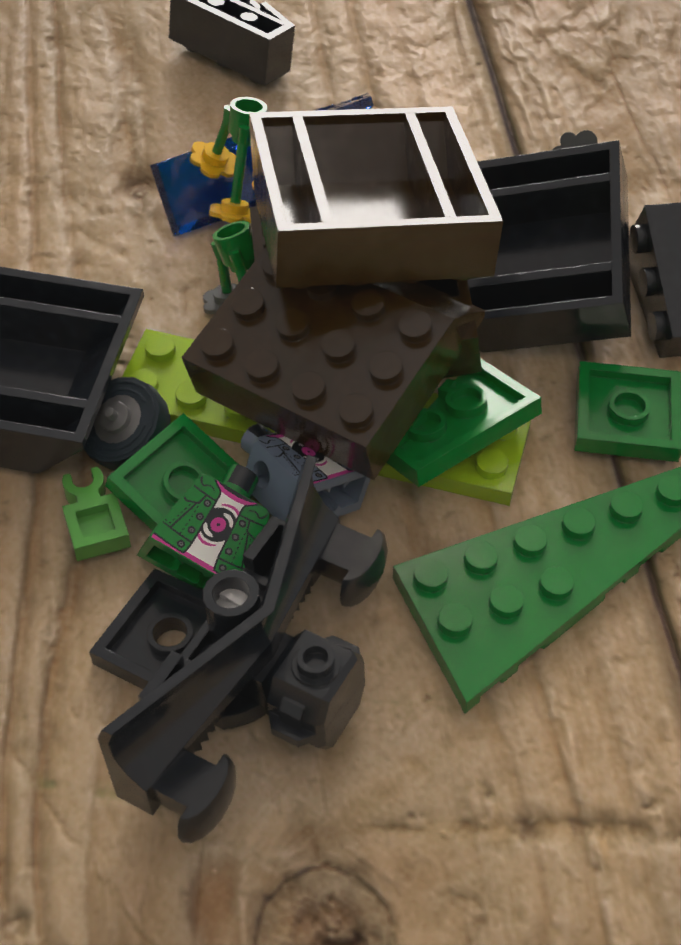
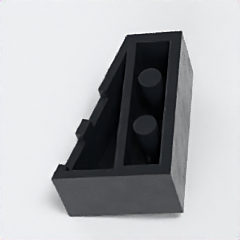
[169,0,295,86]
[629,202,681,358]

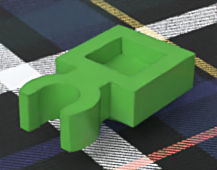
[62,466,131,561]

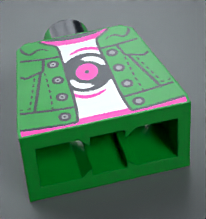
[137,464,270,590]

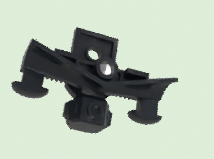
[89,455,388,843]

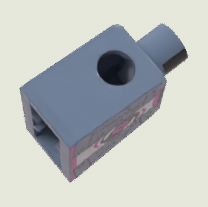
[241,423,370,521]

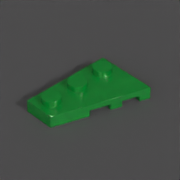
[386,359,542,487]

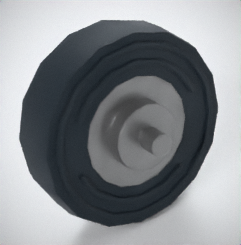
[84,377,171,471]

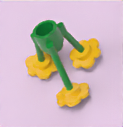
[189,97,268,223]

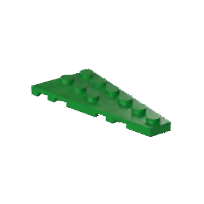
[392,467,681,714]

